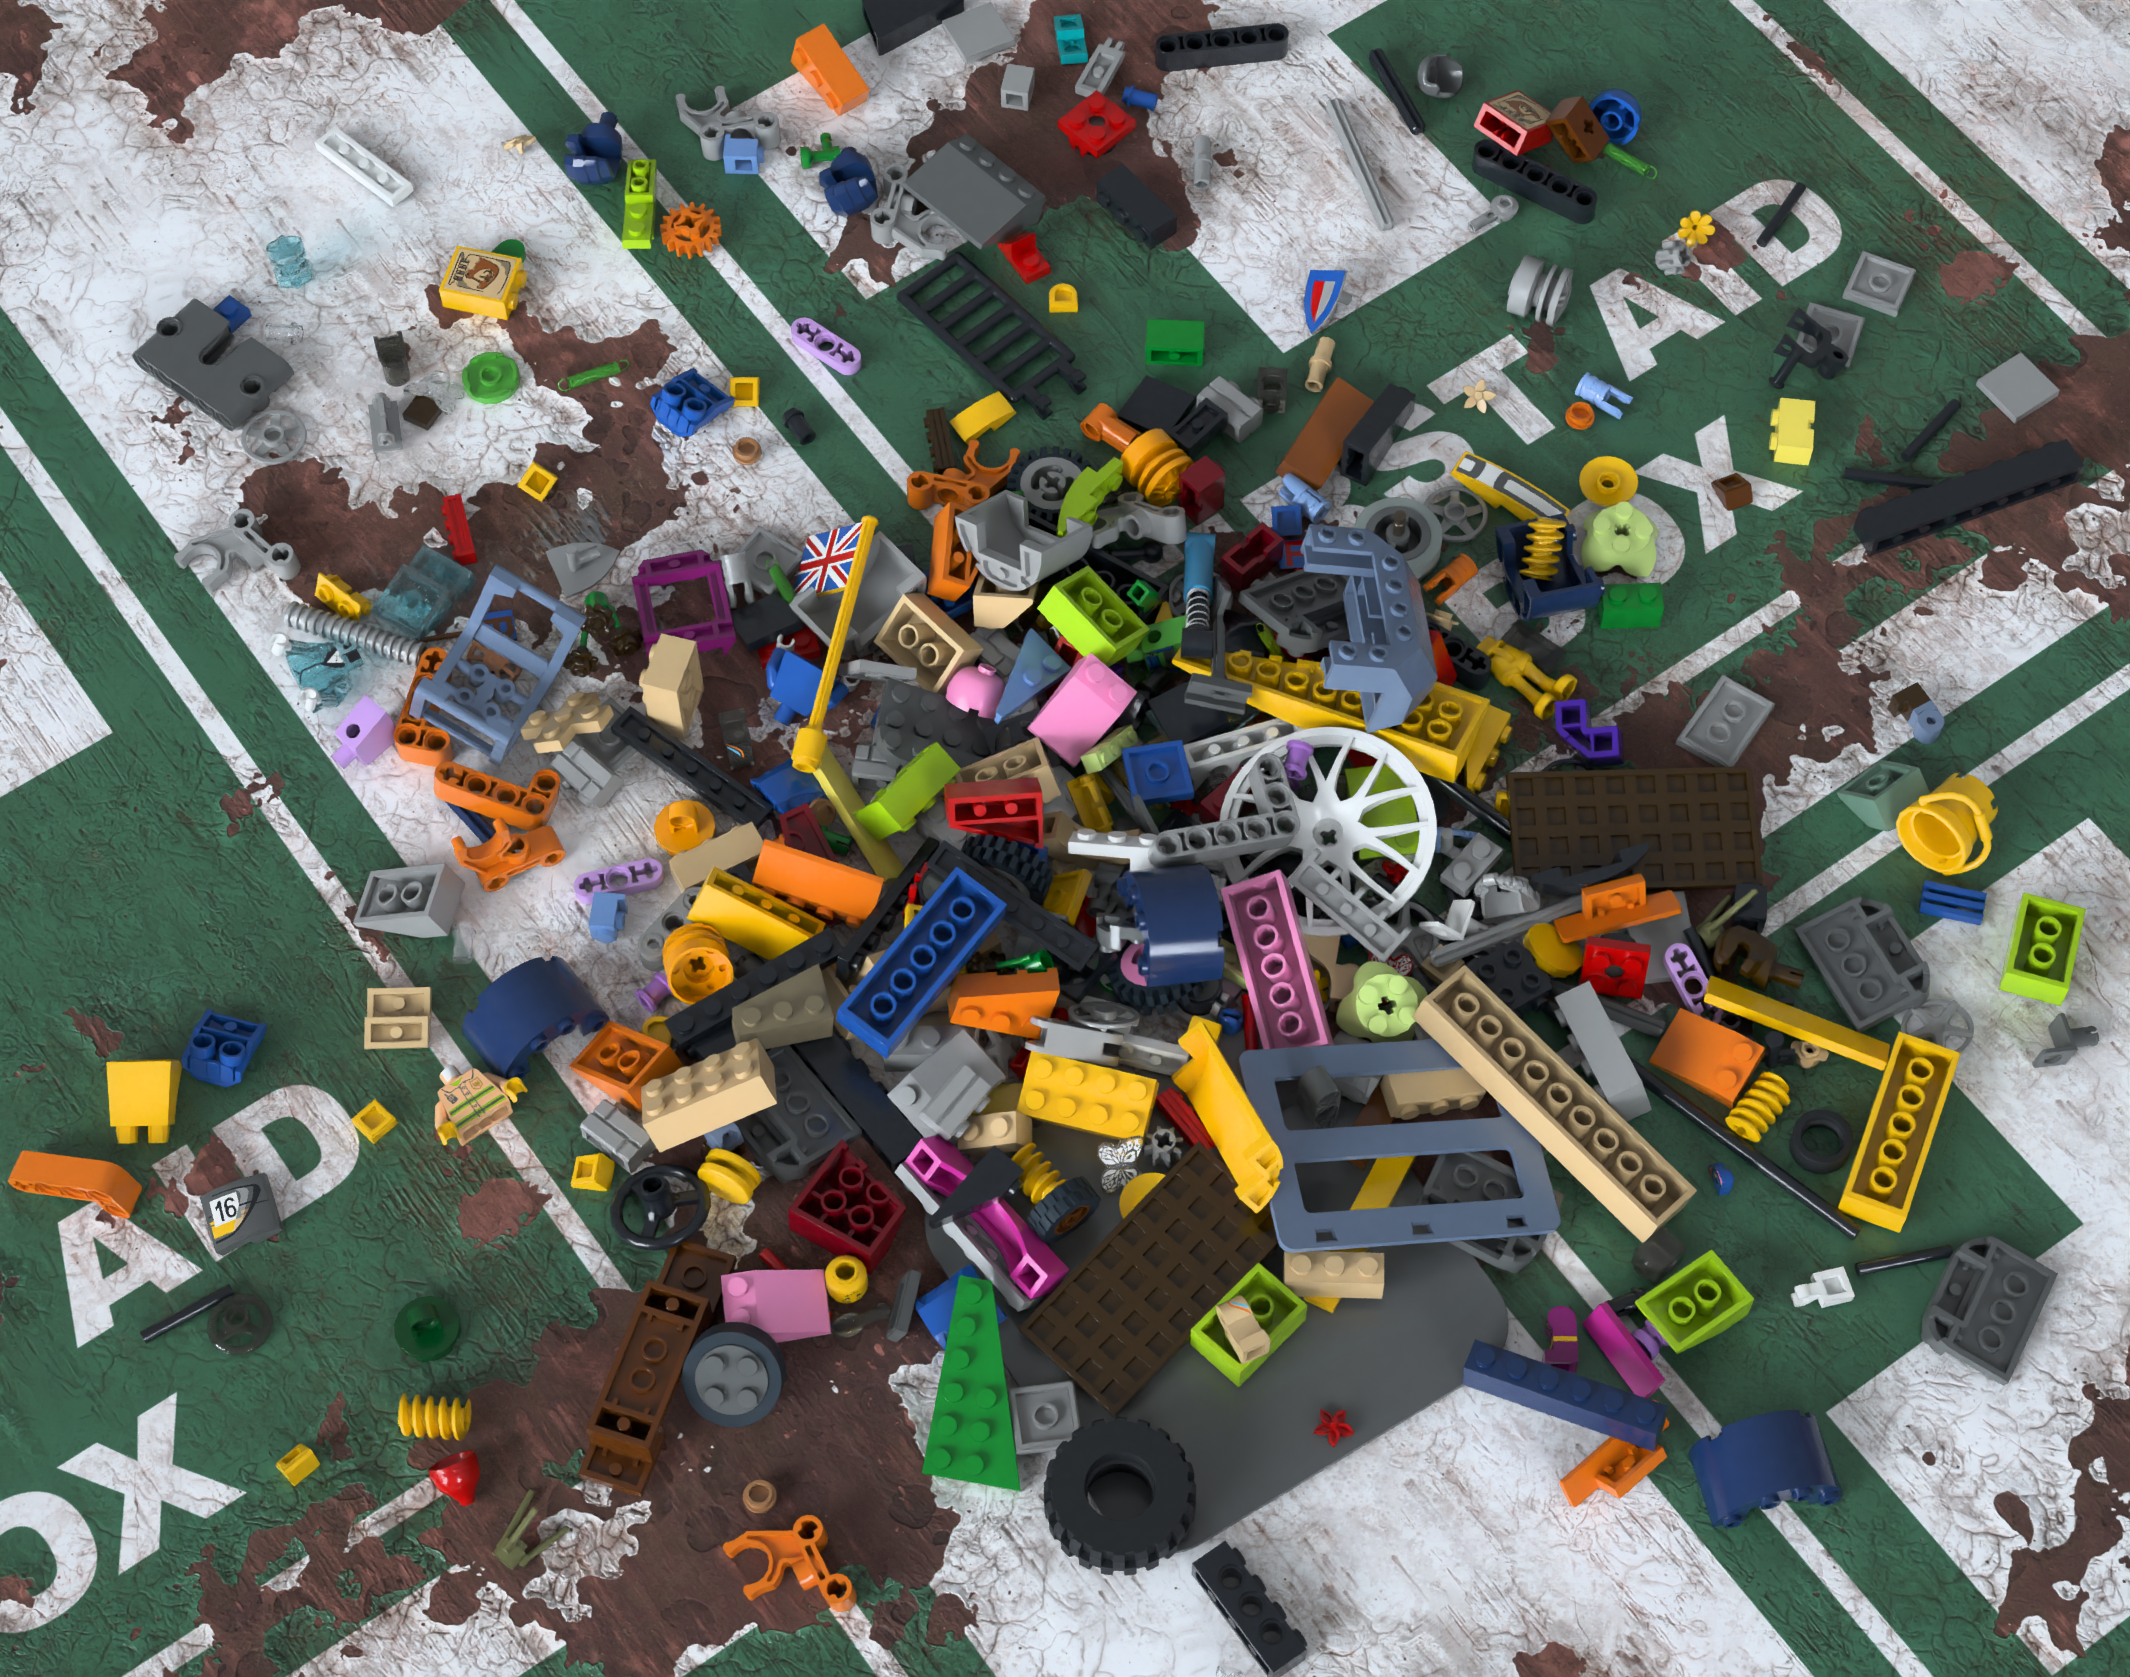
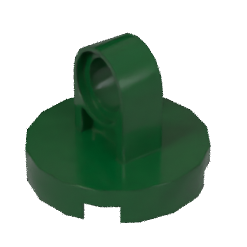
[394,1296,461,1362]

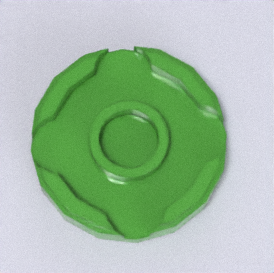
[462,352,520,404]

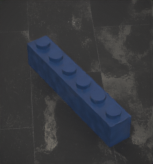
[1463,1339,1667,1451]

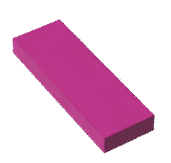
[1582,1302,1666,1399]

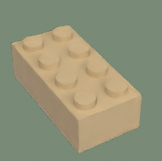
[641,1038,777,1152]

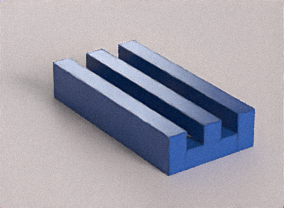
[1918,880,1987,925]

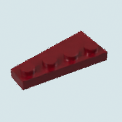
[779,803,844,931]

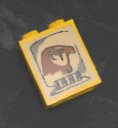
[439,246,527,320]

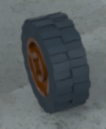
[1028,1176,1101,1244]

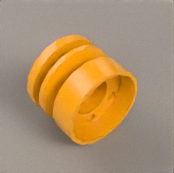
[1120,428,1194,507]
[662,923,734,1005]

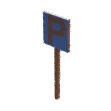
[415,609,517,646]

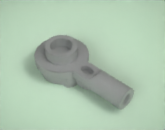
[1468,195,1519,232]

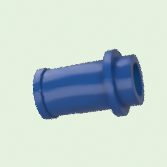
[1122,85,1158,111]

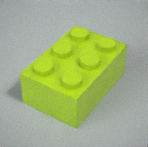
[1037,566,1150,667]
[1998,892,2086,1006]
[1190,1262,1308,1387]

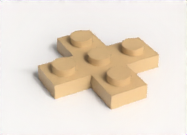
[520,691,614,754]

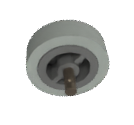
[1354,497,1443,582]

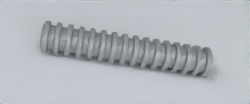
[284,601,428,668]

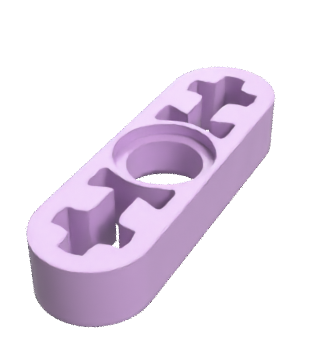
[791,317,862,375]
[574,858,664,904]
[1663,943,1724,1024]

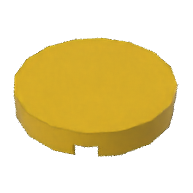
[1523,923,1583,978]

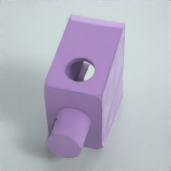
[331,695,396,769]

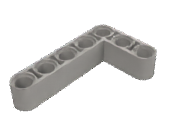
[1148,753,1300,868]

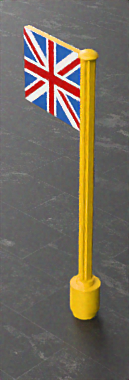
[791,515,879,773]

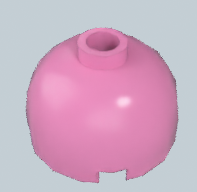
[945,663,1005,719]

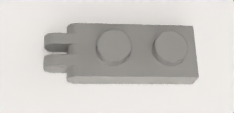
[1075,37,1125,97]

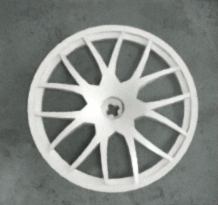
[1219,727,1437,937]

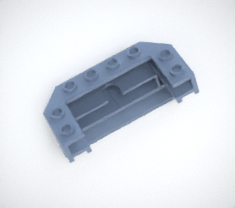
[1300,524,1438,733]

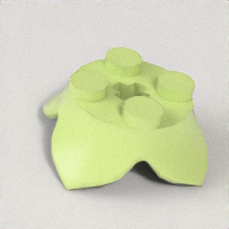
[1581,501,1658,577]
[1336,961,1428,1043]

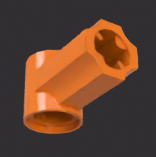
[1080,403,1141,453]

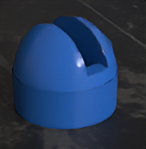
[1218,1007,1243,1035]

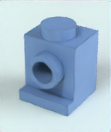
[723,134,765,174]
[589,892,628,943]

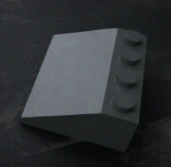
[902,134,1046,250]

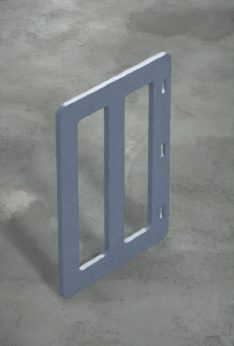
[1237,1039,1561,1253]

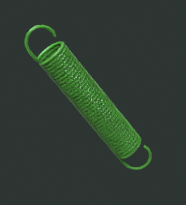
[1602,142,1657,179]
[558,360,629,391]
[766,559,803,622]

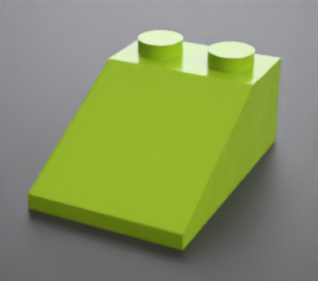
[1344,765,1419,861]
[1635,1249,1754,1354]

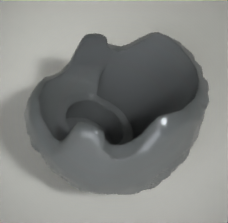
[1417,54,1463,99]

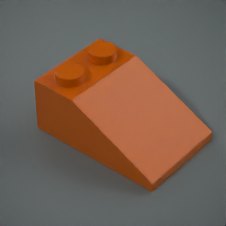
[1648,1008,1765,1109]
[569,1020,684,1114]

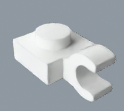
[1791,1266,1855,1308]

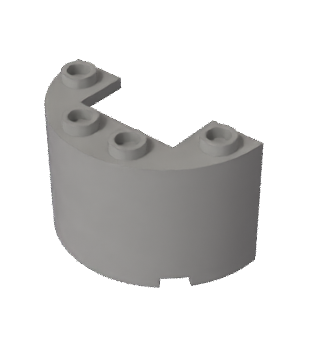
[955,490,1093,591]
[789,531,927,660]

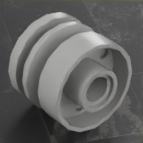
[1507,254,1573,327]

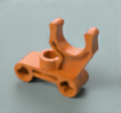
[907,440,1020,510]
[451,818,566,892]
[723,1515,857,1612]

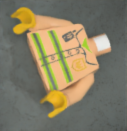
[435,1065,528,1146]

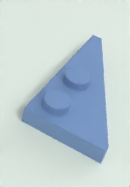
[994,628,1072,724]

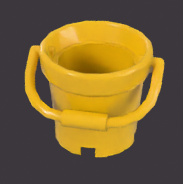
[1896,773,1998,876]

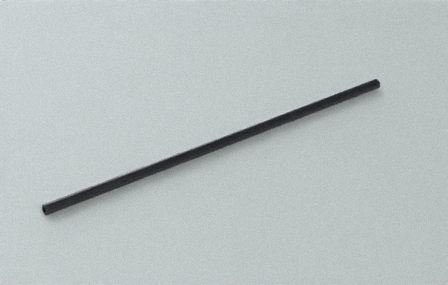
[1372,872,1862,1240]

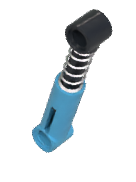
[1181,532,1215,660]

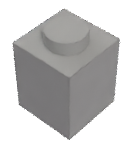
[1001,64,1035,111]

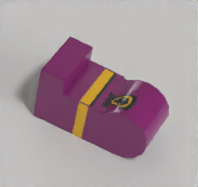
[1542,1306,1578,1373]

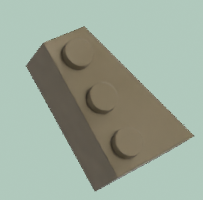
[732,963,834,1049]

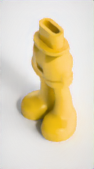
[1476,636,1577,720]

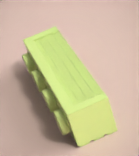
[1080,725,1138,774]

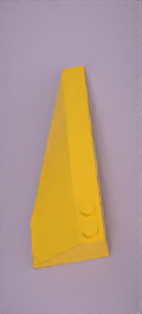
[1172,647,1490,783]

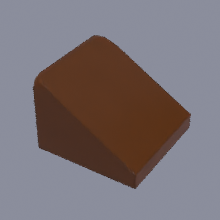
[1711,473,1753,511]

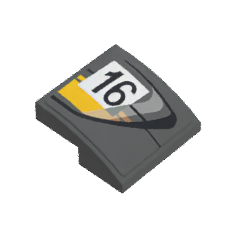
[200,1173,284,1256]

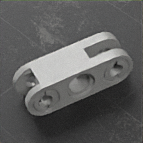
[638,887,701,972]
[1025,1016,1124,1067]

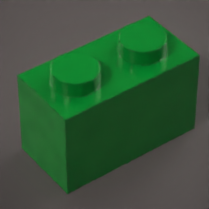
[1145,318,1205,366]
[1597,582,1664,629]

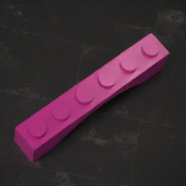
[905,1135,1070,1299]

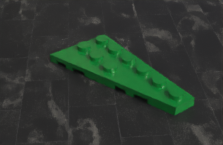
[922,1275,1021,1492]

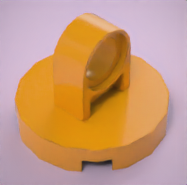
[654,800,716,857]

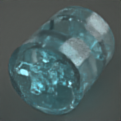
[266,235,314,289]

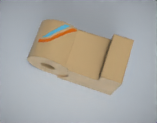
[1216,1295,1270,1365]

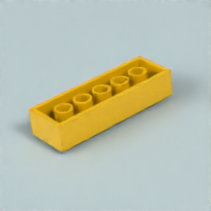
[1837,1031,1961,1233]

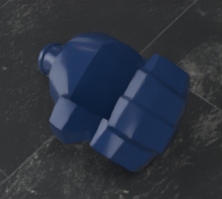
[564,112,623,185]
[819,147,878,216]

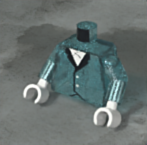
[269,631,364,714]

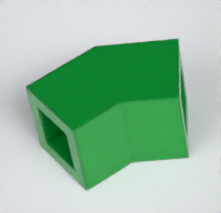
[1127,579,1158,614]

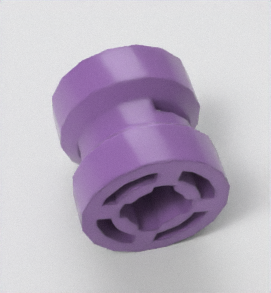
[1631,1319,1669,1360]

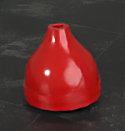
[428,1450,480,1506]

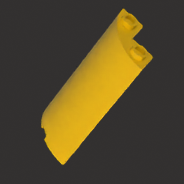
[1171,1021,1283,1214]

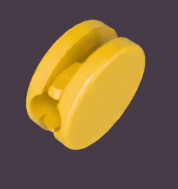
[697,1148,761,1204]

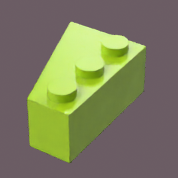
[853,742,961,842]

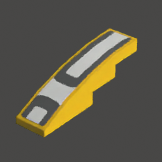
[1450,451,1571,521]

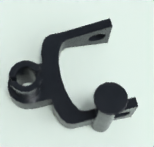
[1769,307,1849,389]
[1719,997,1795,1068]

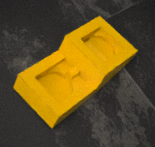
[949,391,1016,446]

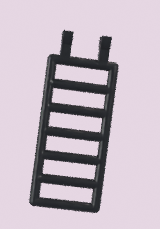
[896,251,1087,421]

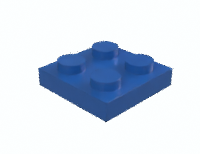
[1121,740,1194,808]

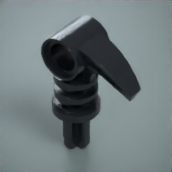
[1112,666,1173,732]

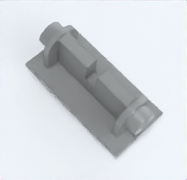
[368,392,403,453]

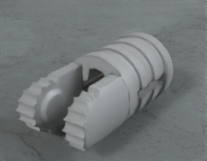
[719,551,755,609]

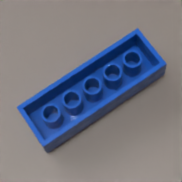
[836,866,1007,1059]

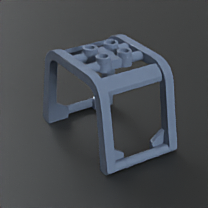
[409,564,587,767]

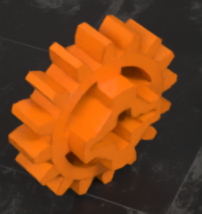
[660,202,722,259]

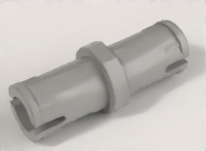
[1191,135,1213,191]

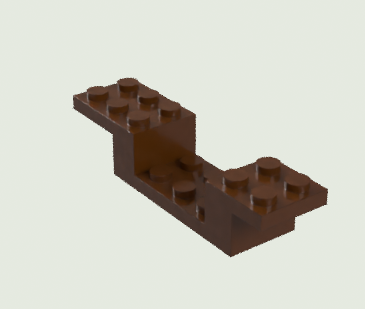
[578,1241,737,1498]

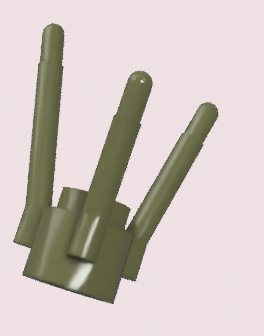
[1695,889,1758,952]
[492,1489,569,1570]

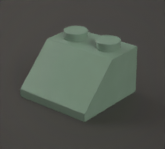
[1836,760,1930,831]

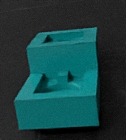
[1054,14,1088,65]

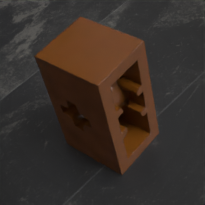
[1545,96,1610,164]

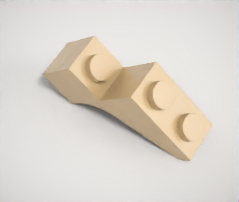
[1303,934,1360,1013]

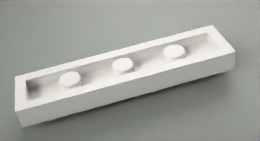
[315,126,414,207]

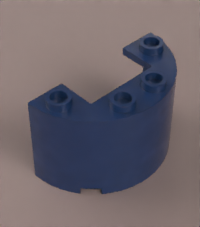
[1495,513,1605,622]
[1117,863,1224,987]
[462,956,610,1080]
[1688,1410,1842,1529]

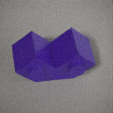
[1555,699,1624,767]

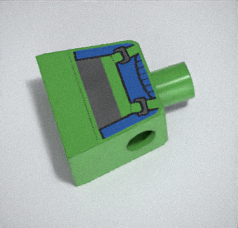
[1127,615,1186,674]

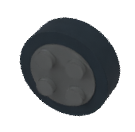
[682,1322,786,1427]

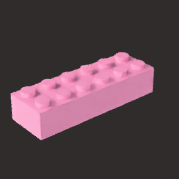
[1221,869,1334,1049]

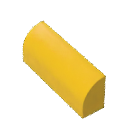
[687,866,825,961]

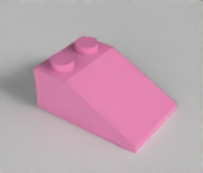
[1027,653,1137,768]
[721,1269,832,1343]

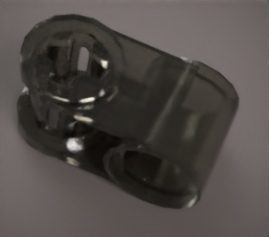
[373,330,410,387]

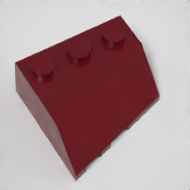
[788,1139,906,1275]

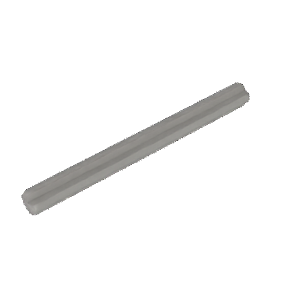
[1326,98,1394,231]
[1429,893,1582,967]

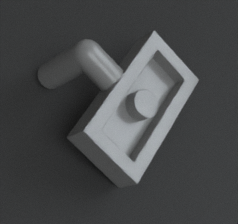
[1440,828,1503,898]

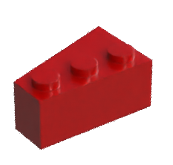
[944,777,1044,849]

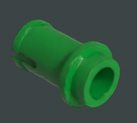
[820,825,853,857]

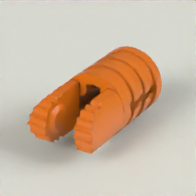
[1422,553,1478,606]

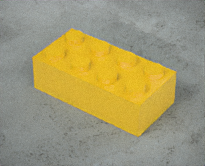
[1017,1051,1159,1146]

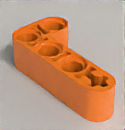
[393,647,454,767]
[433,761,560,832]
[8,1151,142,1218]

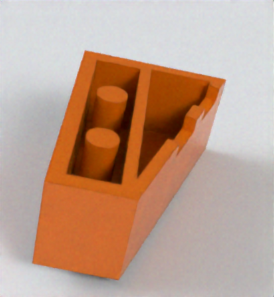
[790,23,870,116]
[927,501,978,602]
[947,967,1060,1040]

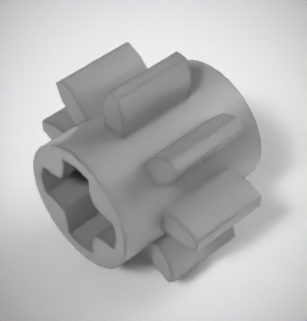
[1655,240,1691,275]
[1144,1126,1183,1168]

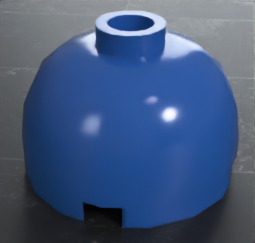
[1589,88,1642,145]

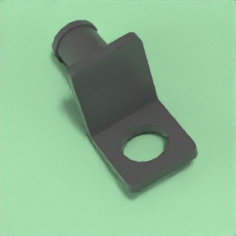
[2032,1013,2099,1068]

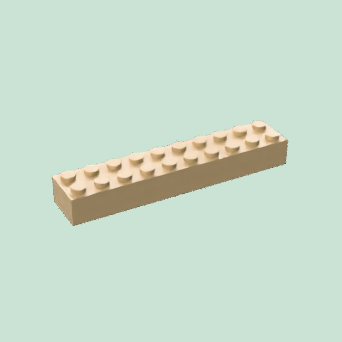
[1412,965,1697,1244]

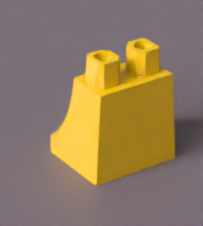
[106,1059,183,1144]

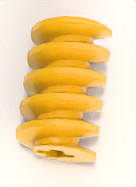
[1519,516,1566,580]
[1725,1071,1791,1143]
[1011,1142,1067,1206]
[398,1393,472,1441]

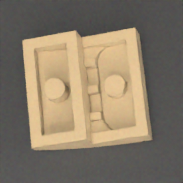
[364,987,432,1050]

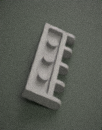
[1288,848,1413,963]

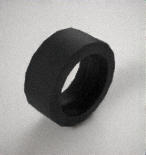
[1789,1109,1854,1174]

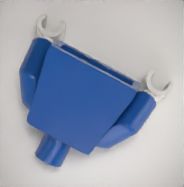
[766,634,860,726]

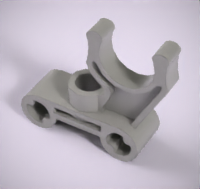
[676,86,781,161]
[870,163,953,261]
[1091,492,1187,549]
[174,508,301,593]

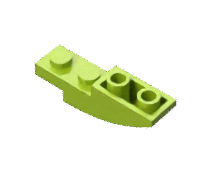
[622,159,657,249]
[1056,457,1124,538]

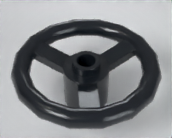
[610,1163,711,1251]

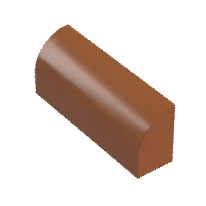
[1274,377,1374,490]

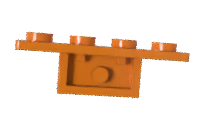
[1554,873,1682,943]
[1559,1400,1669,1507]

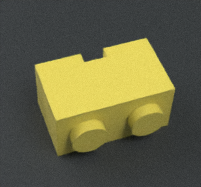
[1769,398,1815,465]

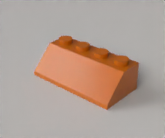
[752,839,885,930]

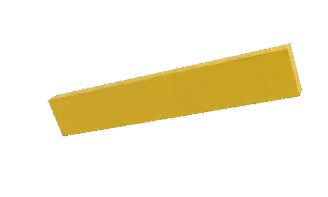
[1703,975,1890,1071]
[1303,1156,1416,1314]

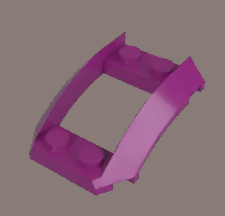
[632,549,736,657]

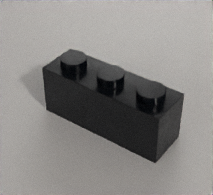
[1096,164,1177,250]

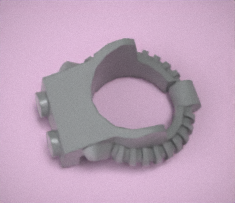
[1474,872,1540,918]

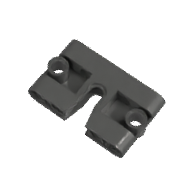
[132,298,294,431]

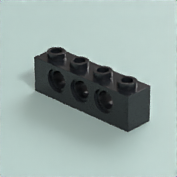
[1191,1541,1307,1677]

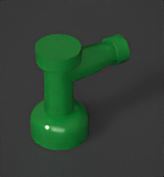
[800,133,840,169]

